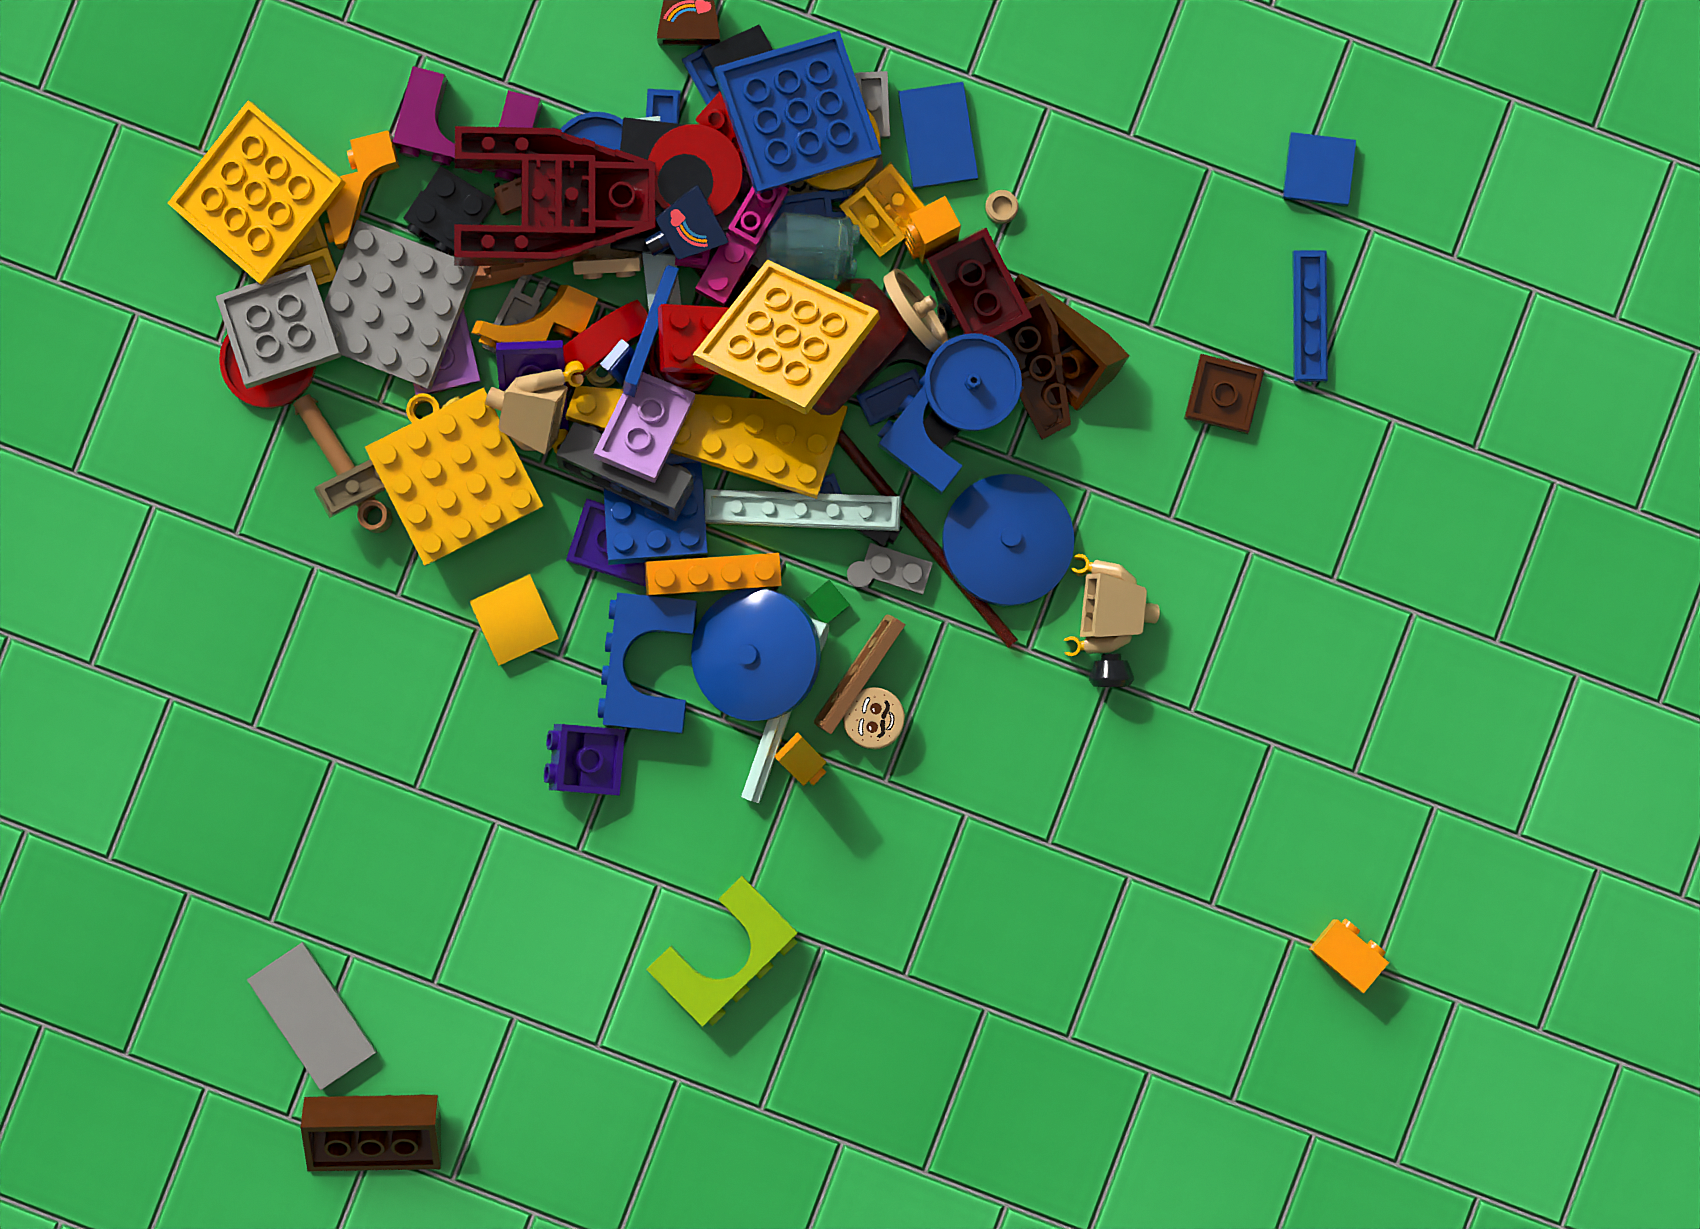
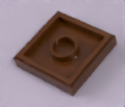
[1184,354,1265,434]

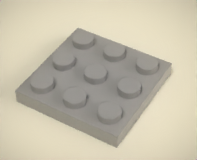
[216,264,341,389]

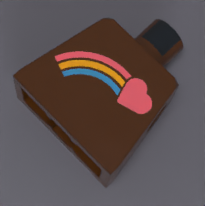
[657,0,721,46]

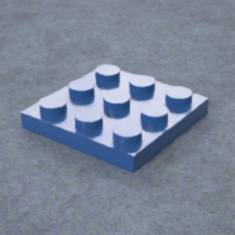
[604,462,708,565]

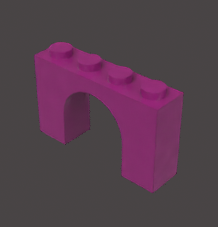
[393,66,543,182]

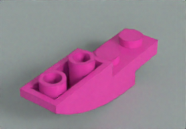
[695,186,789,307]

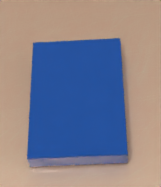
[898,82,978,189]

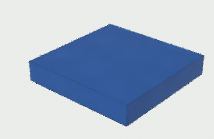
[1282,132,1356,206]

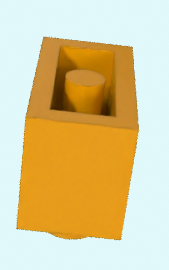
[1308,919,1389,993]

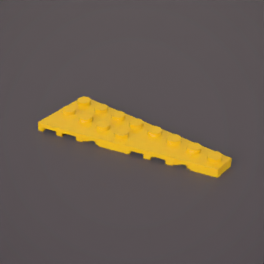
[565,386,848,499]

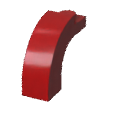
[564,299,648,392]

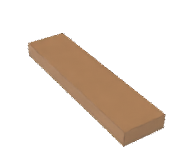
[814,614,906,734]

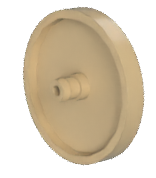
[883,268,950,353]

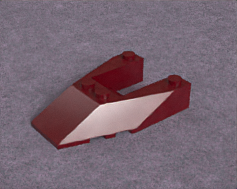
[454,126,655,266]

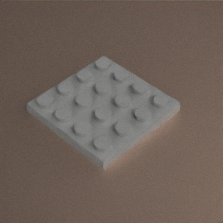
[324,220,479,390]

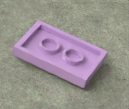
[593,372,695,483]

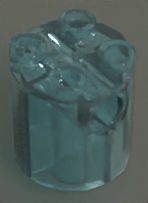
[766,212,860,282]

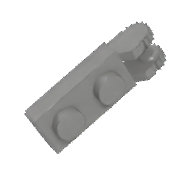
[482,275,551,354]

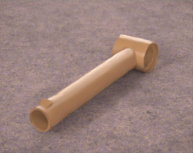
[293,394,392,533]

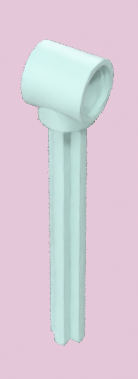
[741,618,829,804]

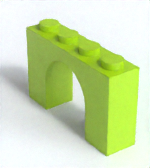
[646,876,798,1027]

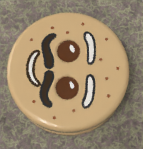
[843,687,905,749]

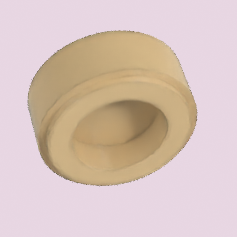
[985,190,1018,224]

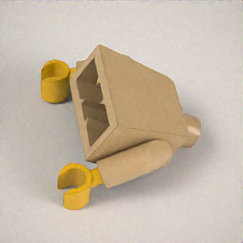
[485,361,584,454]
[1064,554,1160,656]

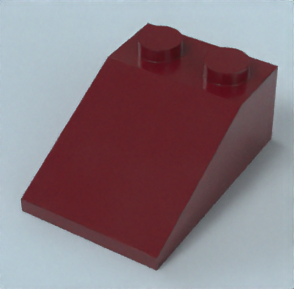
[924,228,1032,337]

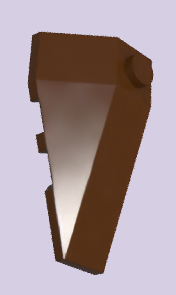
[1014,274,1130,411]
[993,294,1071,440]

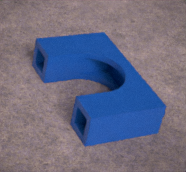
[877,374,1024,495]
[598,592,698,734]

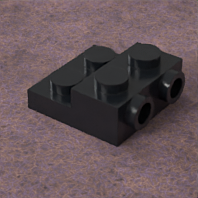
[403,165,496,255]

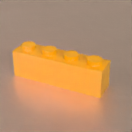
[905,196,961,265]
[644,553,782,596]

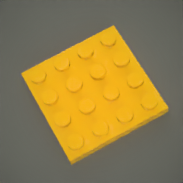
[167,100,346,285]
[693,260,880,415]
[365,387,544,566]

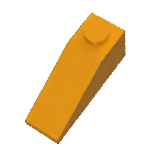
[774,732,827,786]

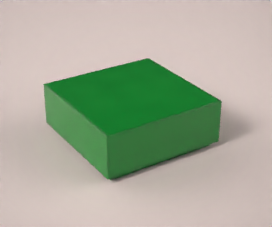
[804,580,850,624]

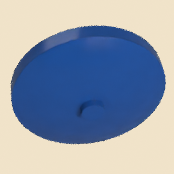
[942,474,1075,606]
[691,588,821,721]

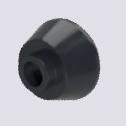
[1089,654,1134,687]

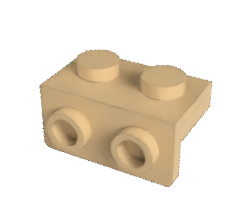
[573,243,643,279]

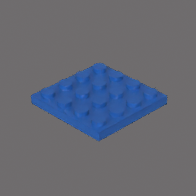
[714,31,882,194]

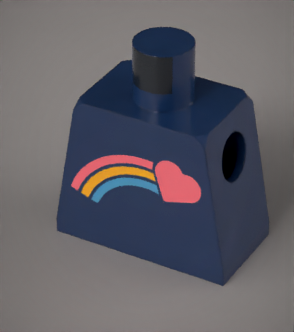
[644,185,729,260]

